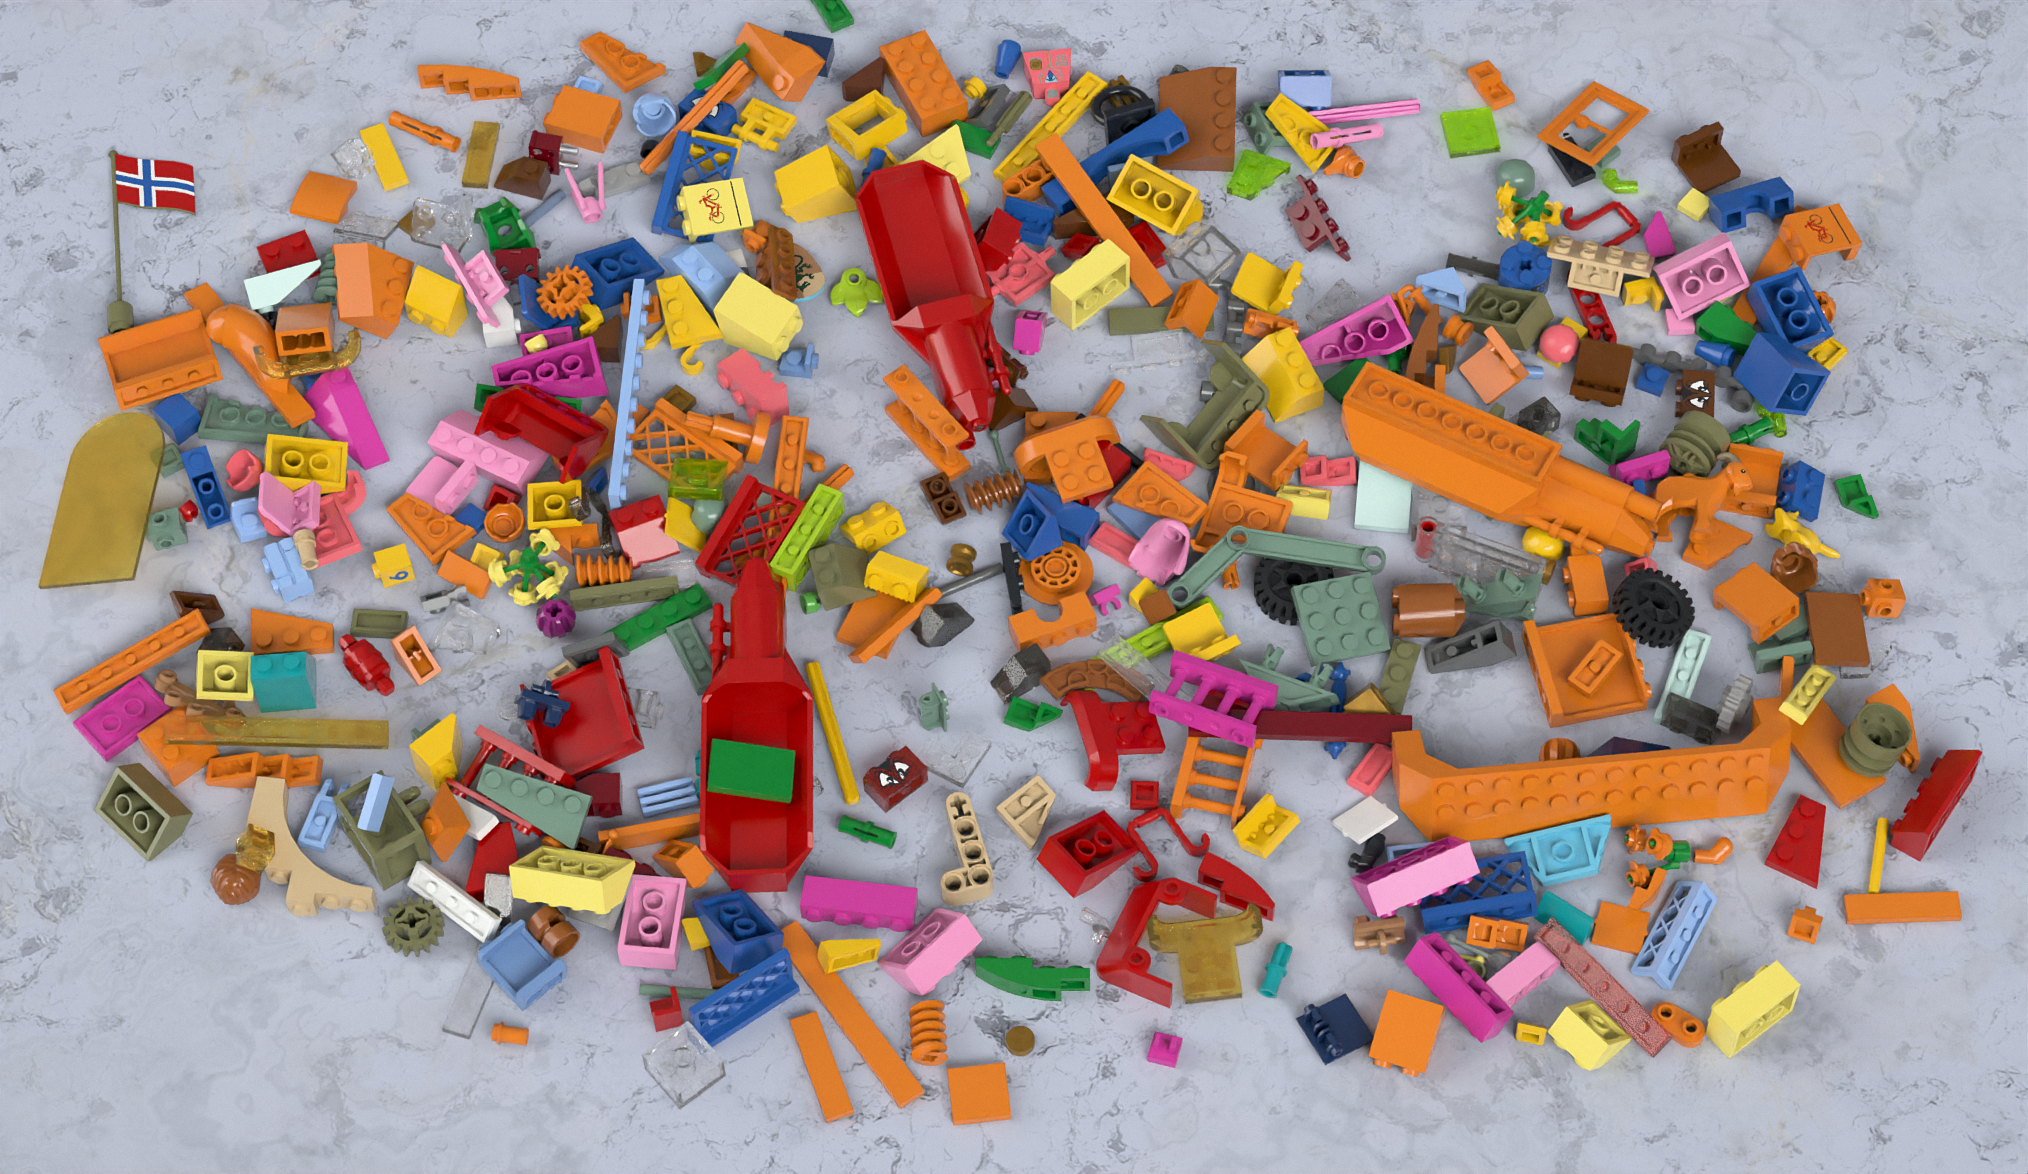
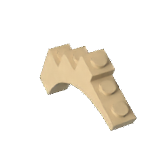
[244,776,377,917]

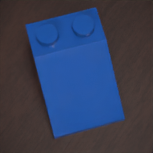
[571,237,665,311]
[692,889,784,974]

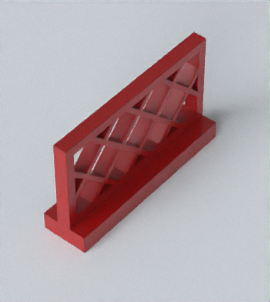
[694,474,806,587]

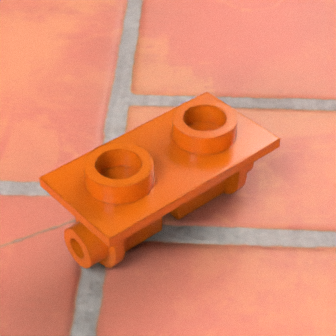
[1242,308,1300,339]

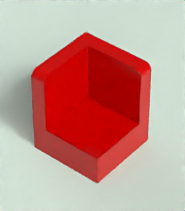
[649,986,684,1032]

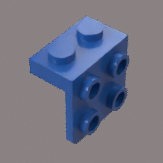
[518,274,580,331]

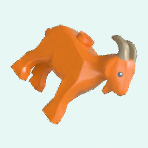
[1643,452,1753,543]

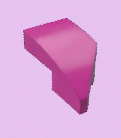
[1642,211,1676,259]

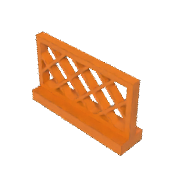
[630,397,744,501]

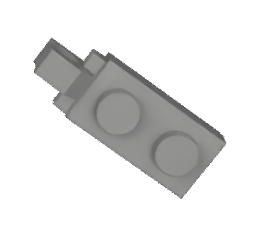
[578,159,651,199]

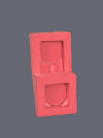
[1300,455,1358,486]

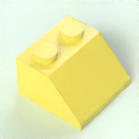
[196,650,254,701]
[1548,999,1633,1071]

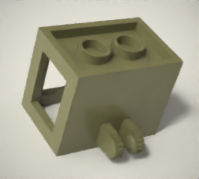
[332,770,432,891]

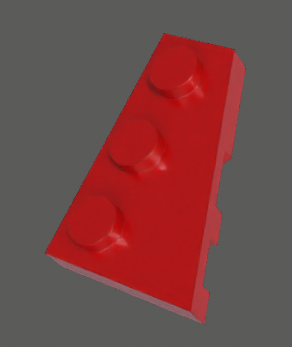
[1765,794,1826,889]

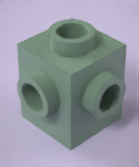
[144,507,188,551]

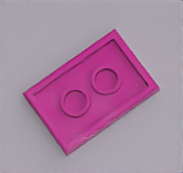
[73,674,172,762]

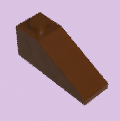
[1052,190,1134,240]

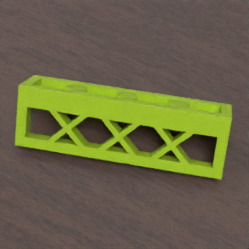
[770,483,845,592]

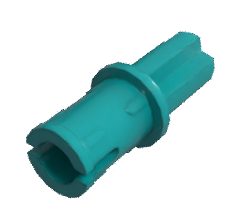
[1259,942,1293,998]

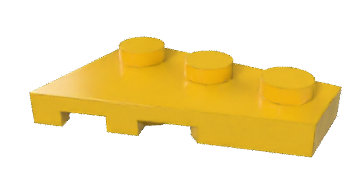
[1265,93,1341,174]
[656,275,723,350]

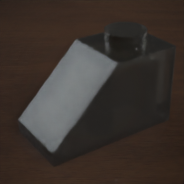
[910,603,975,648]
[990,643,1051,704]

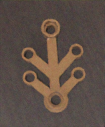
[154,670,247,731]

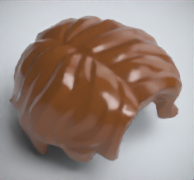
[1770,542,1818,594]
[210,853,261,905]

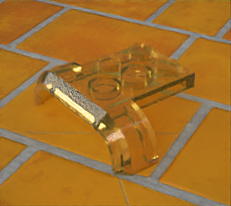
[253,330,361,379]
[1146,903,1263,1004]

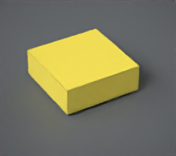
[1677,188,1709,222]

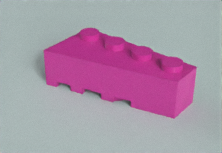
[491,336,609,398]

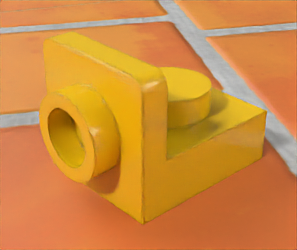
[1621,276,1664,312]

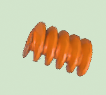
[575,554,633,588]
[909,1000,948,1066]

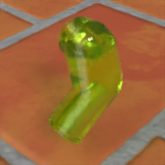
[1602,168,1638,194]
[1757,405,1787,438]

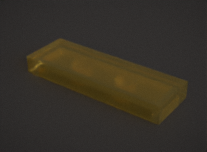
[462,121,500,189]

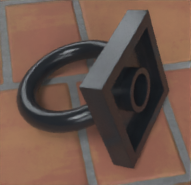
[1091,85,1156,146]

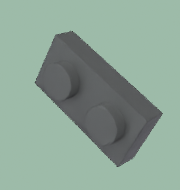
[965,83,1011,128]

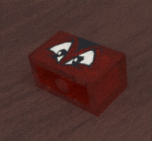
[863,746,928,813]

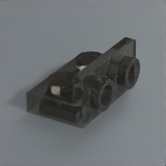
[1660,692,1722,745]

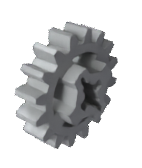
[1715,674,1754,734]

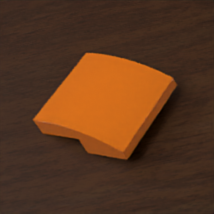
[290,171,357,225]

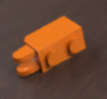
[1562,543,1609,617]

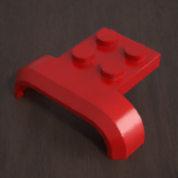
[1060,690,1166,791]

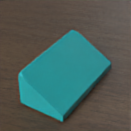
[1534,890,1595,947]

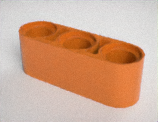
[1002,158,1055,206]

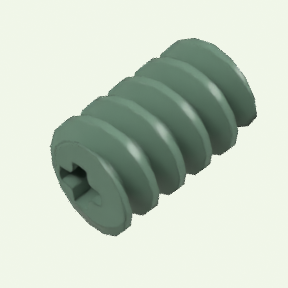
[313,248,338,305]

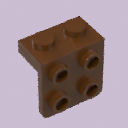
[1671,121,1741,194]
[1569,337,1634,407]

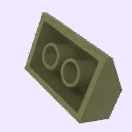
[94,763,193,861]

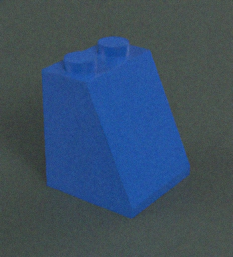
[1733,332,1831,416]

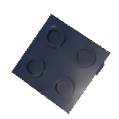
[1296,993,1374,1065]

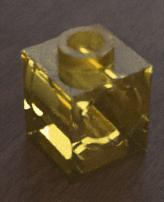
[236,823,275,874]

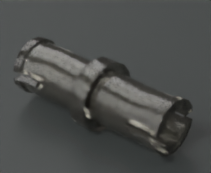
[1445,253,1500,280]

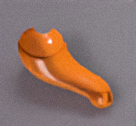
[206,302,292,393]

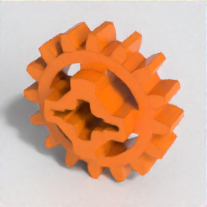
[536,265,593,320]

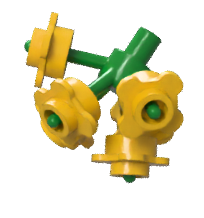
[1495,181,1563,248]

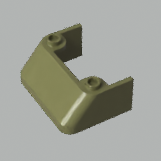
[1139,339,1270,469]

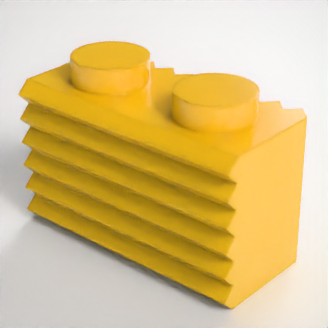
[864,550,929,603]

